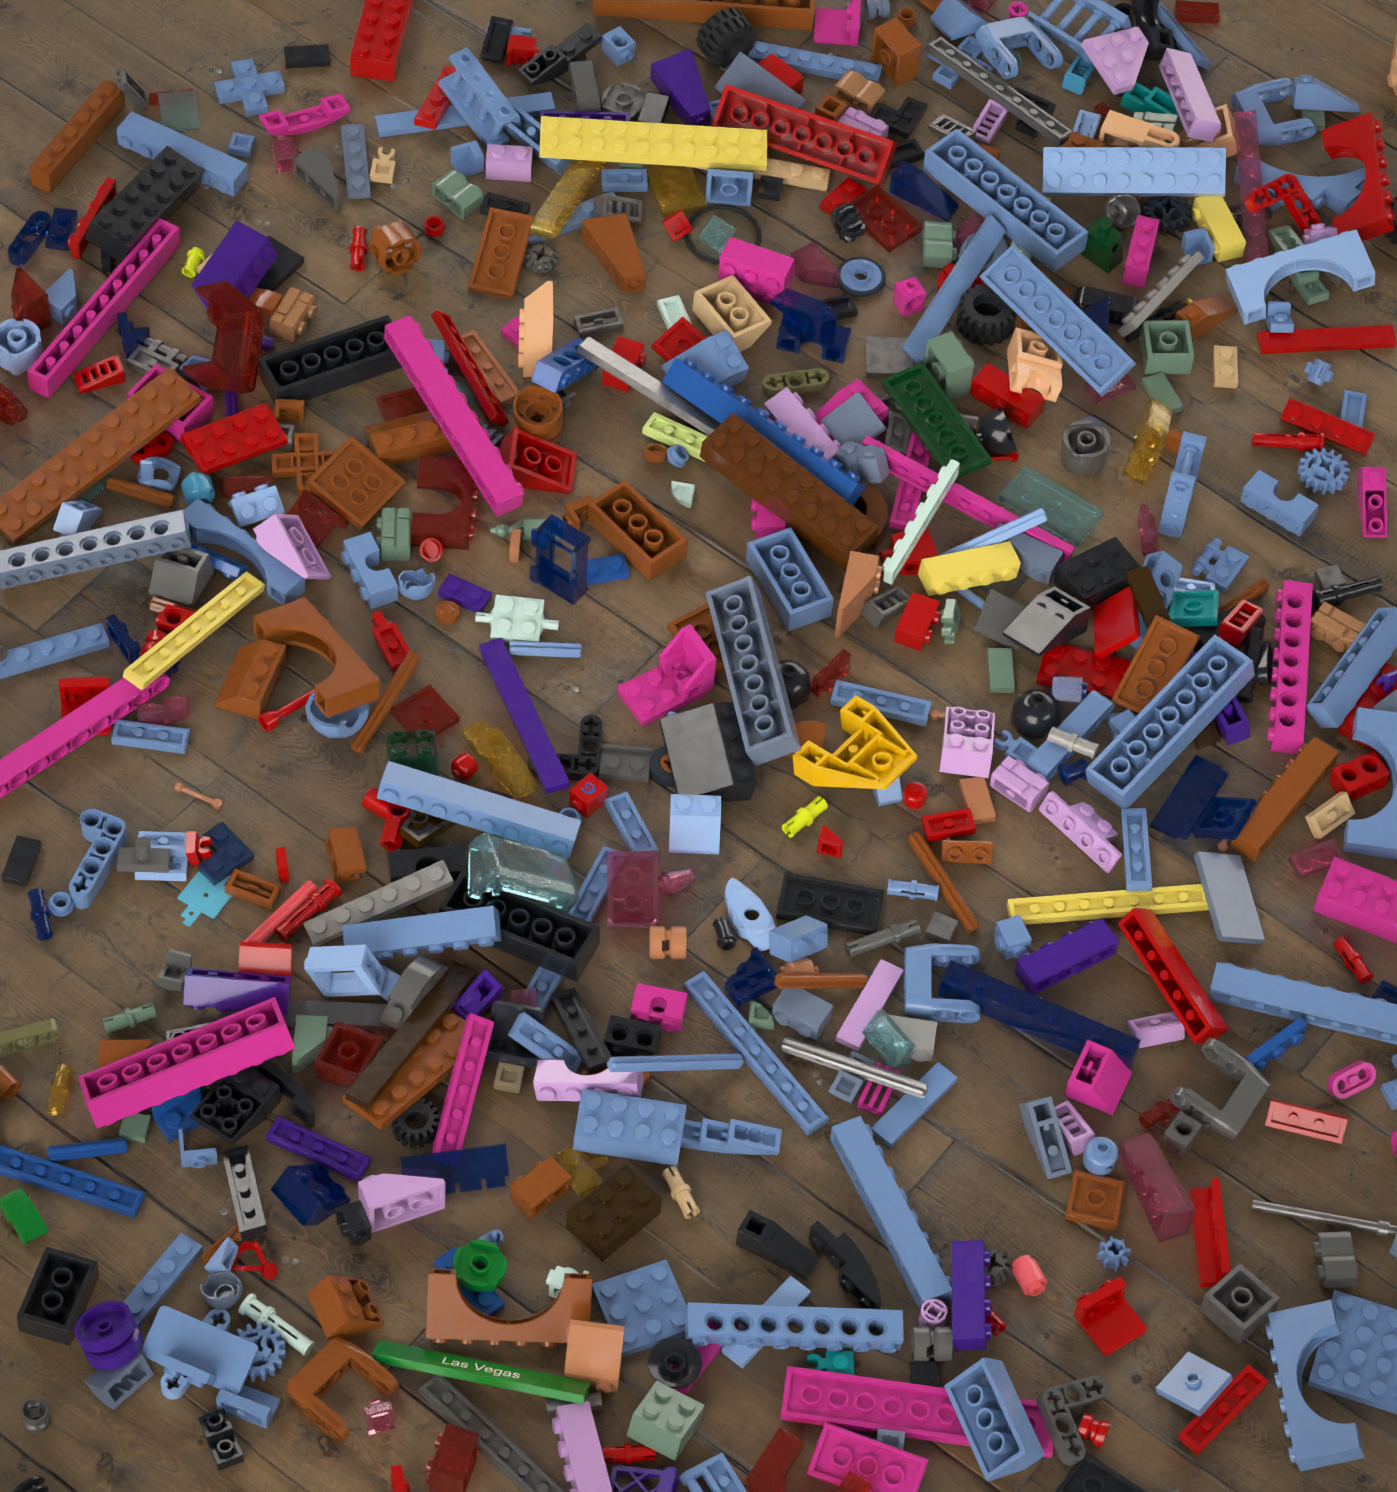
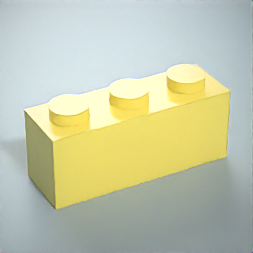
[1191,197,1246,262]

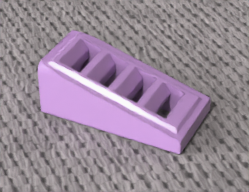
[972,99,1009,145]
[1055,1100,1095,1156]

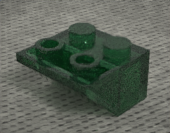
[385,729,439,776]

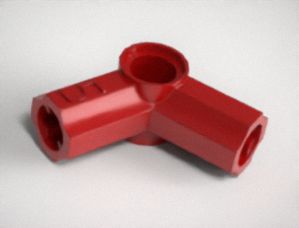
[362,787,410,851]

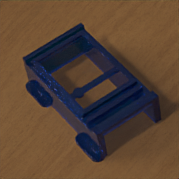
[530,514,591,605]

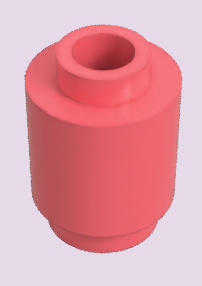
[1012,1255,1047,1296]

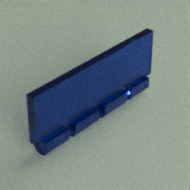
[1150,755,1228,840]
[400,1144,510,1194]

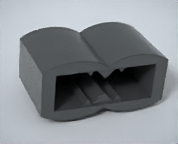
[1312,1231,1358,1288]

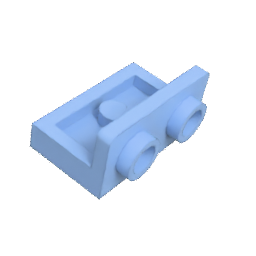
[227,484,285,528]

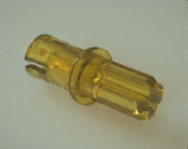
[47,1064,73,1116]

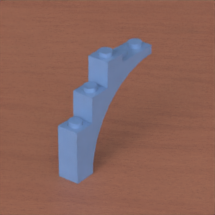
[1233,155,1366,215]

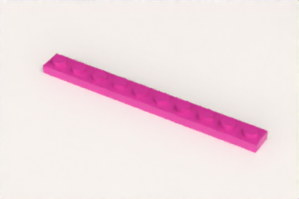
[862,436,1075,562]

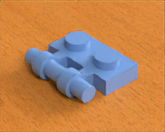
[1191,538,1250,593]

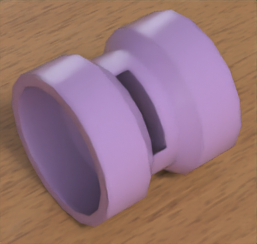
[918,1299,947,1330]

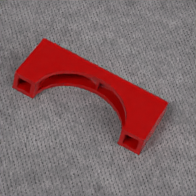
[1321,112,1395,242]

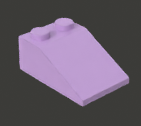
[253,514,331,580]
[358,1173,445,1233]

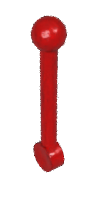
[990,452,1019,462]

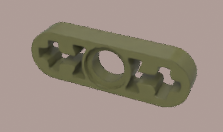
[762,368,829,398]
[0,1019,62,1056]

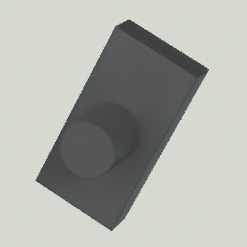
[117,837,170,873]

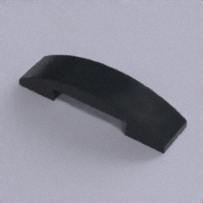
[250,1060,315,1128]

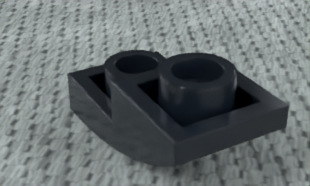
[198,1408,245,1471]

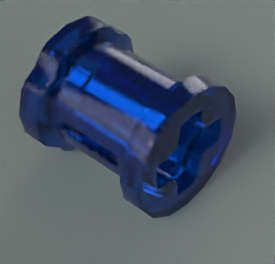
[1058,758,1088,786]

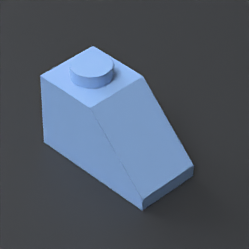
[53,500,103,537]

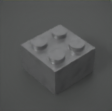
[1200,1263,1280,1345]

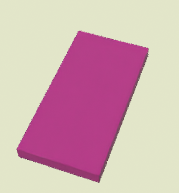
[806,1422,929,1492]

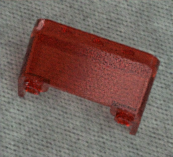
[182,281,265,394]

